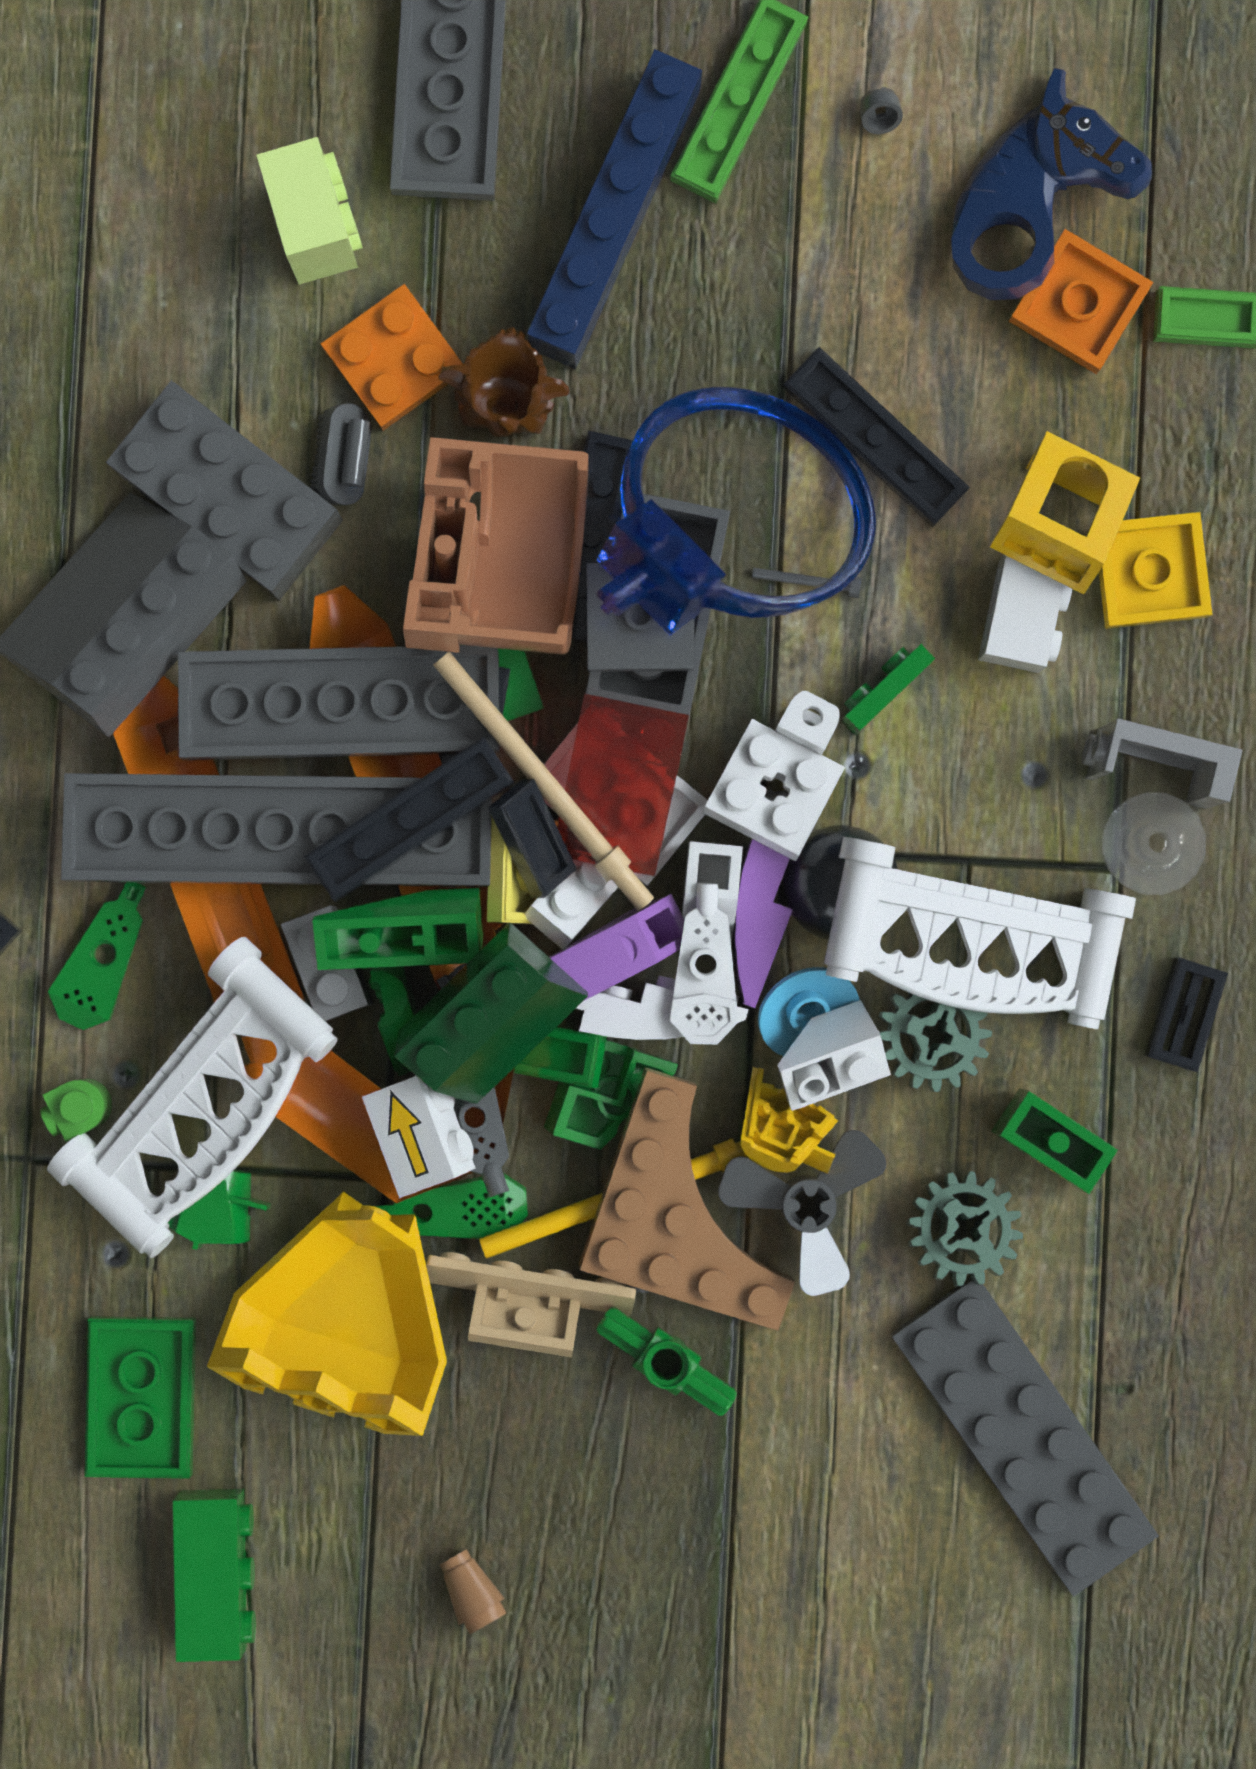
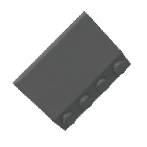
[0,493,247,738]

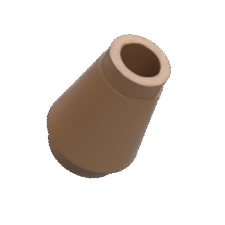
[439,1549,506,1634]

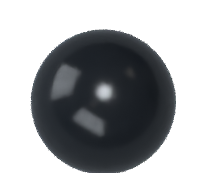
[783,825,898,940]

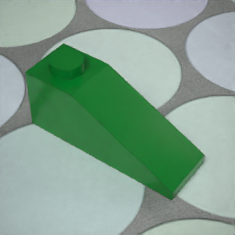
[312,888,483,970]

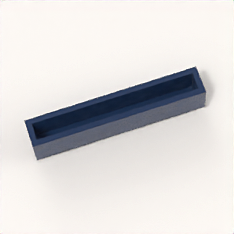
[527,49,702,369]

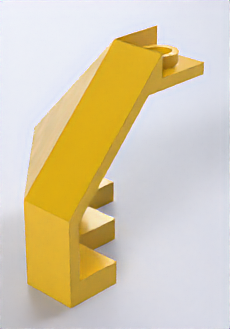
[207,1191,447,1436]

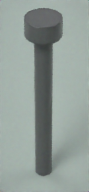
[752,568,862,598]

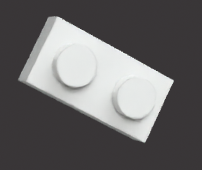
[525,847,618,949]

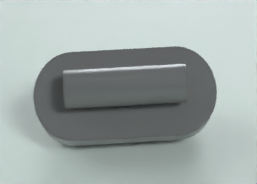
[309,403,372,506]

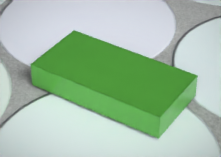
[1153,286,1256,349]

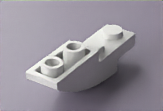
[577,975,748,1040]

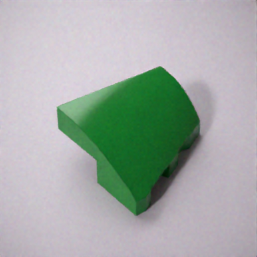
[544,1029,678,1150]

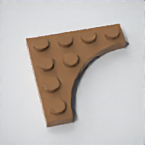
[578,1067,795,1331]

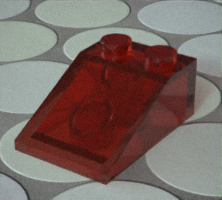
[557,694,689,877]

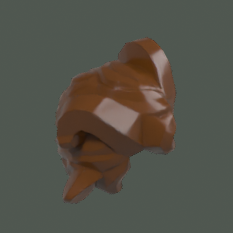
[438,327,569,437]

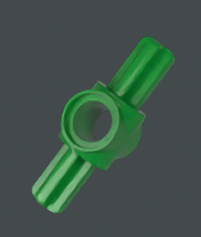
[596,1307,737,1416]

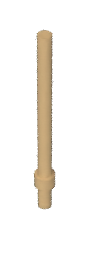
[433,652,654,911]

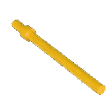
[479,1138,751,1259]

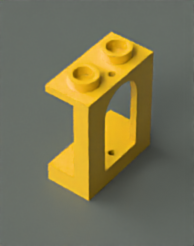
[990,431,1140,595]

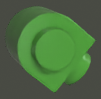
[40,1079,112,1142]

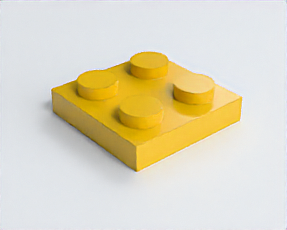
[1099,512,1213,629]

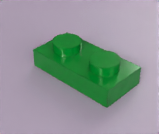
[841,644,936,735]

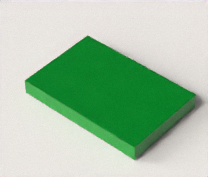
[84,1316,196,1479]

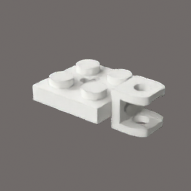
[702,691,845,861]

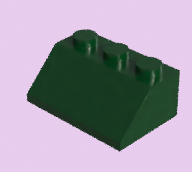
[394,922,588,1104]

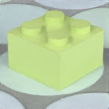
[256,137,363,285]

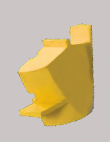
[741,1067,838,1174]

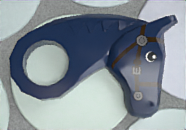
[951,68,1152,300]

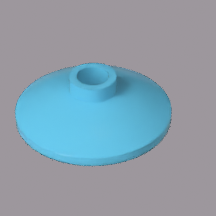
[758,967,859,1056]

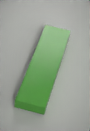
[670,0,808,204]

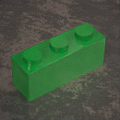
[173,1489,256,1662]

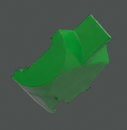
[369,966,417,1076]
[168,1170,271,1250]

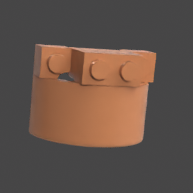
[403,437,588,654]

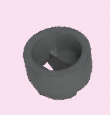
[860,87,903,134]

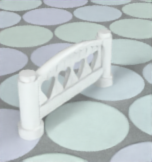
[824,837,1136,1029]
[47,937,338,1258]

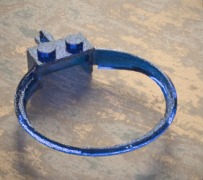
[596,387,876,635]

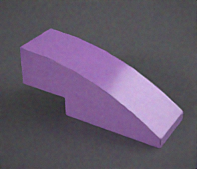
[733,839,792,1008]

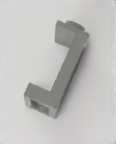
[1082,718,1243,809]

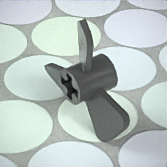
[718,1130,886,1296]

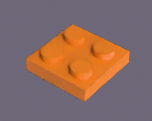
[1009,229,1154,375]
[321,284,464,431]

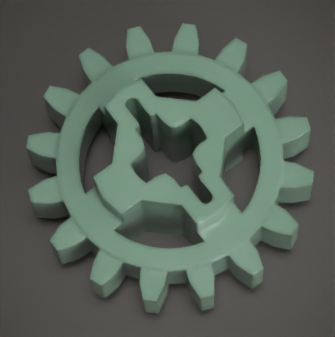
[878,992,992,1092]
[906,1171,1023,1287]

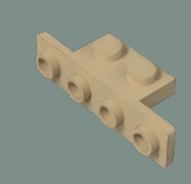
[426,1252,636,1357]

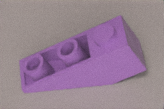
[549,894,684,1001]

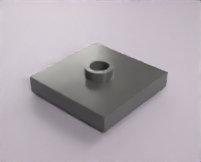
[587,562,695,672]

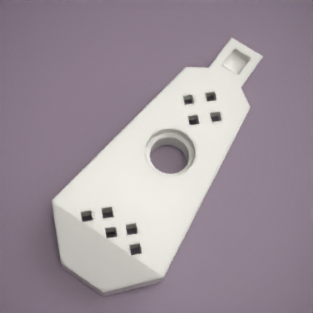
[669,883,738,1045]

